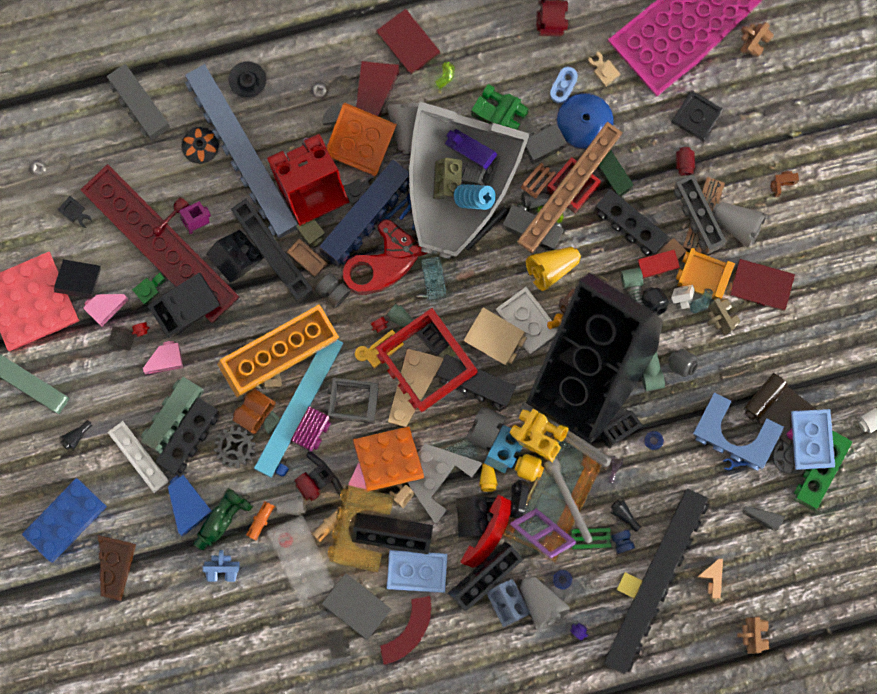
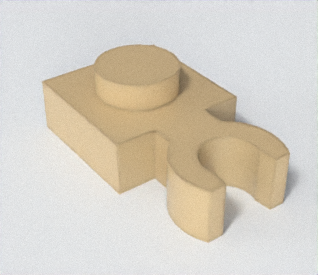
[588,52,620,87]

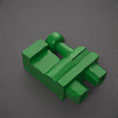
[471,84,529,130]

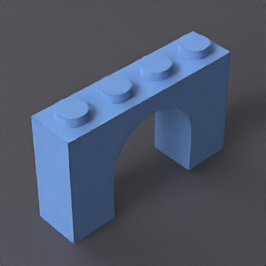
[693,393,784,471]

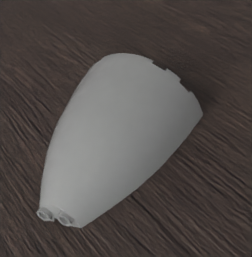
[409,101,530,259]

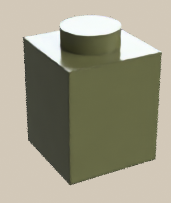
[296,219,326,248]

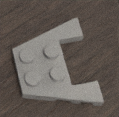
[407,443,482,524]

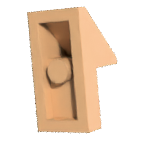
[696,559,723,599]

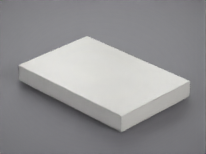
[495,287,558,355]

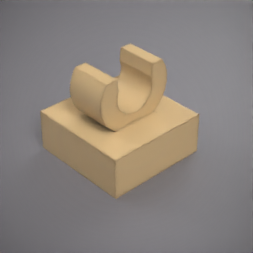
[390,484,415,509]

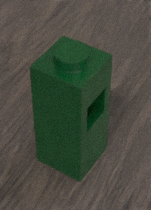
[597,150,634,197]

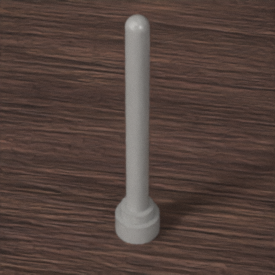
[544,458,592,543]

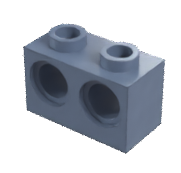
[487,579,530,627]

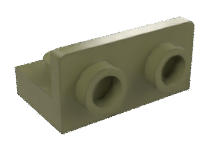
[433,157,462,200]

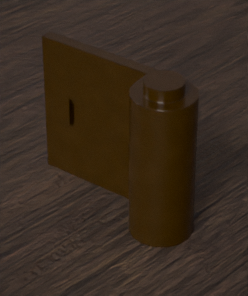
[744,373,817,445]

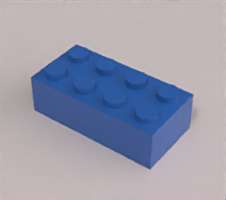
[22,478,107,563]

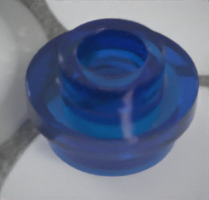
[644,431,664,450]
[553,570,572,590]

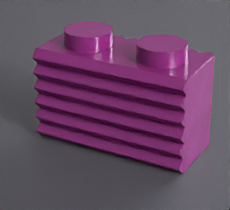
[291,406,331,452]

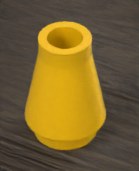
[479,463,498,492]

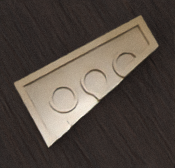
[388,348,444,427]

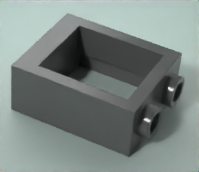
[325,378,379,424]

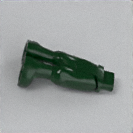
[193,487,253,551]

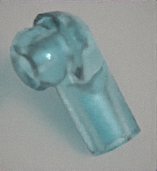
[690,289,713,313]

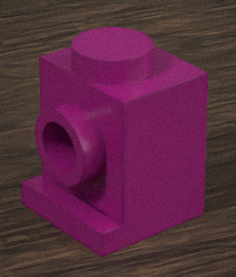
[179,201,211,235]

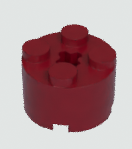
[536,0,568,37]

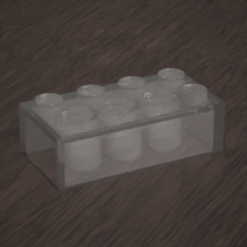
[267,515,335,603]

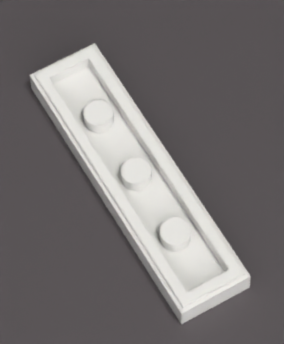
[107,421,170,494]

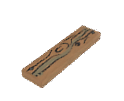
[683,177,725,253]

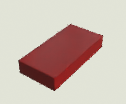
[638,249,680,279]

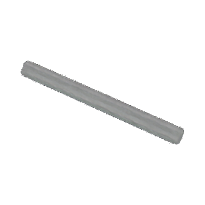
[520,402,611,467]

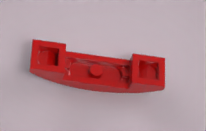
[460,494,512,568]

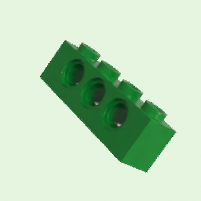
[793,430,853,511]

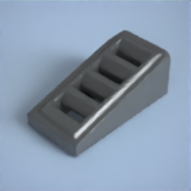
[742,506,785,531]

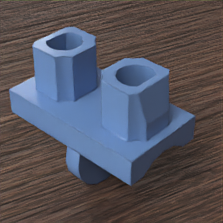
[203,550,240,582]

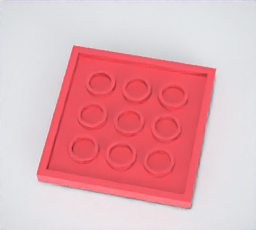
[0,252,79,352]

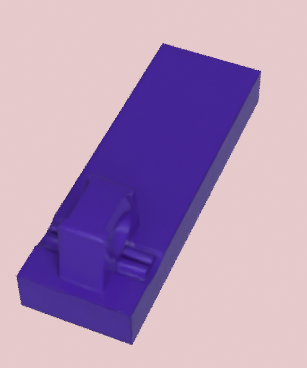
[444,129,498,170]

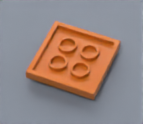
[326,102,397,176]
[353,426,424,492]

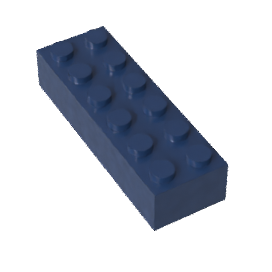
[319,160,409,268]

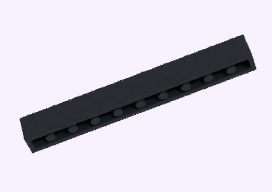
[603,488,709,675]

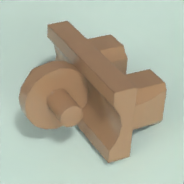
[740,22,774,57]
[737,617,769,653]

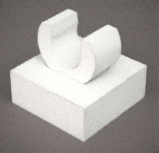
[672,285,695,309]

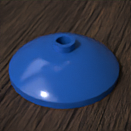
[557,93,614,149]

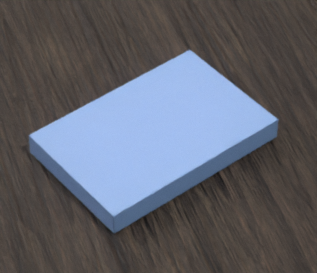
[791,409,835,470]
[387,550,447,593]

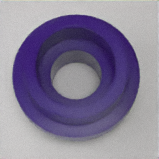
[570,623,589,640]

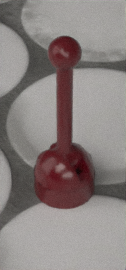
[153,197,190,234]

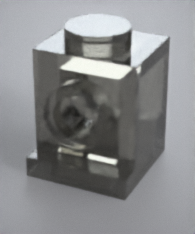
[328,629,351,660]

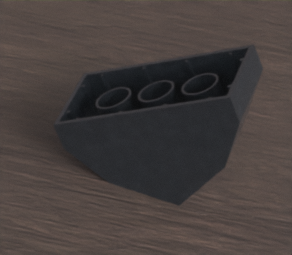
[526,272,663,444]

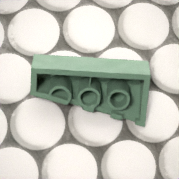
[141,377,204,454]

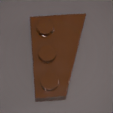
[98,535,136,601]

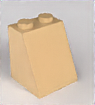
[463,307,527,366]

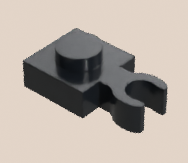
[344,176,374,205]
[57,196,92,228]

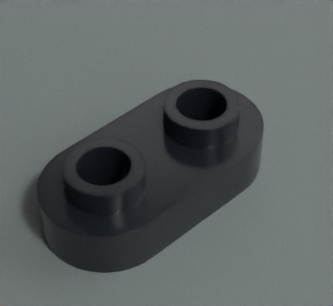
[510,480,529,519]

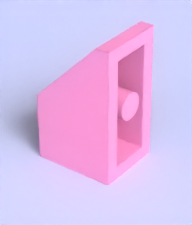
[83,294,129,327]
[143,341,183,375]

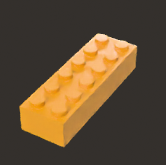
[217,304,339,397]

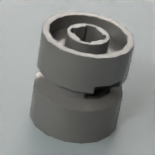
[314,272,351,308]

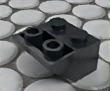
[206,230,264,283]
[457,496,497,538]

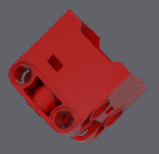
[267,134,350,226]

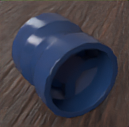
[611,530,635,554]

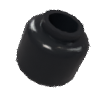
[641,287,669,316]

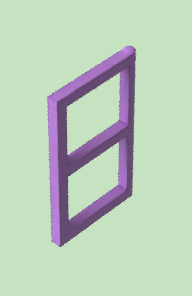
[510,508,576,558]

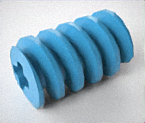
[454,184,496,210]

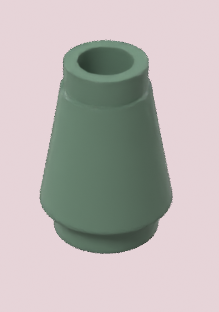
[386,303,414,327]

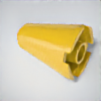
[526,247,581,291]

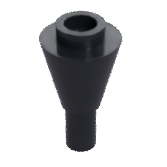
[60,420,93,451]
[610,500,641,532]

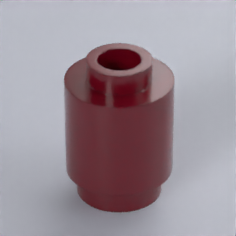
[676,147,695,176]
[294,472,322,502]

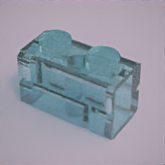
[421,257,447,301]

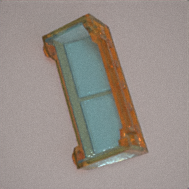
[503,434,602,562]

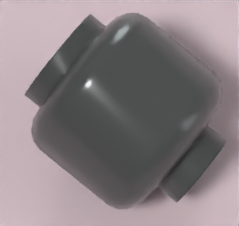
[668,349,698,377]

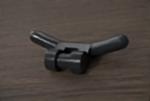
[306,451,346,497]

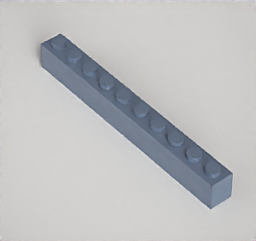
[184,64,298,239]

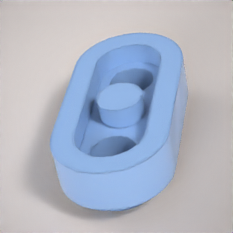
[550,67,578,103]

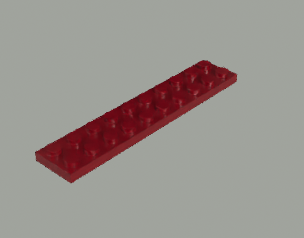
[80,164,240,324]

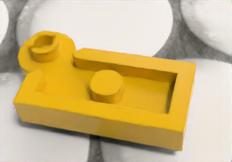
[355,330,404,369]

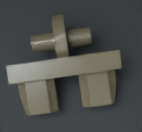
[707,298,741,336]

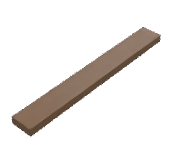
[517,122,623,254]

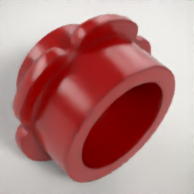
[370,316,389,333]
[132,322,150,337]

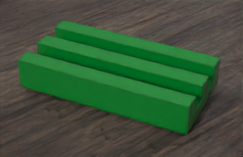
[571,528,611,549]

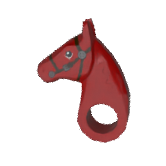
[343,219,427,295]

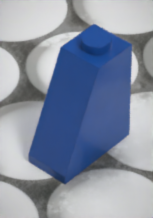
[168,475,212,537]

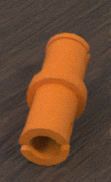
[246,501,275,541]

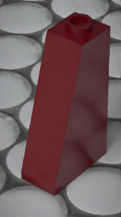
[356,61,399,117]

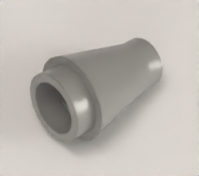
[277,496,306,516]

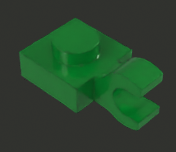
[132,273,166,305]

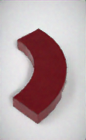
[380,596,431,665]

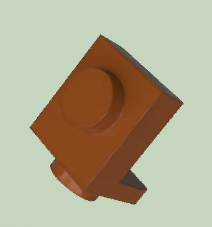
[770,171,799,197]

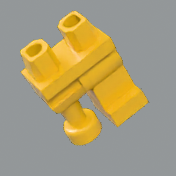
[510,409,568,462]

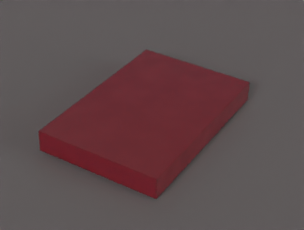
[376,9,440,75]
[730,259,795,311]

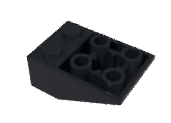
[148,273,221,338]

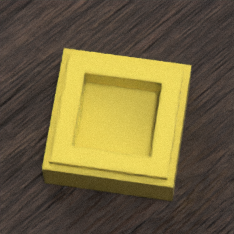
[616,572,642,599]

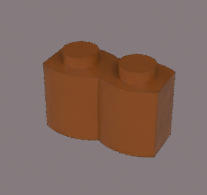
[233,388,276,435]

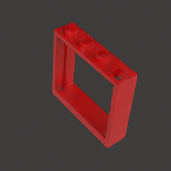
[376,308,478,413]

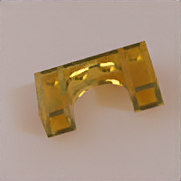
[328,486,394,572]

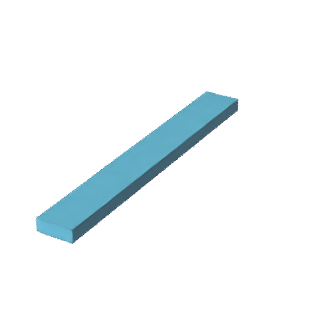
[254,340,344,478]

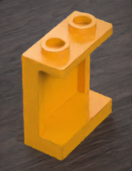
[676,248,735,300]

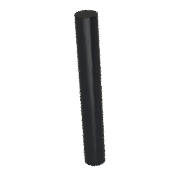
[465,207,509,251]

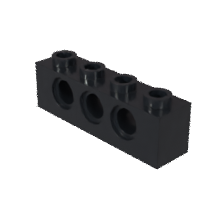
[594,189,669,256]
[155,397,220,476]
[447,542,523,612]

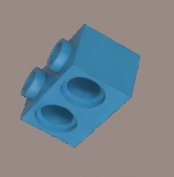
[485,425,523,473]

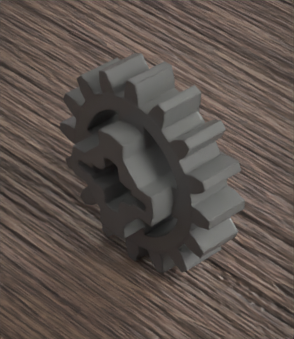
[214,426,256,468]

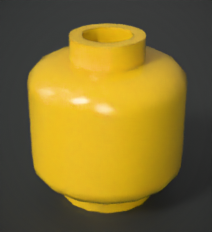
[514,454,544,482]

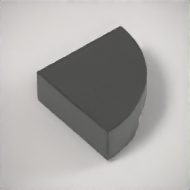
[323,103,340,125]

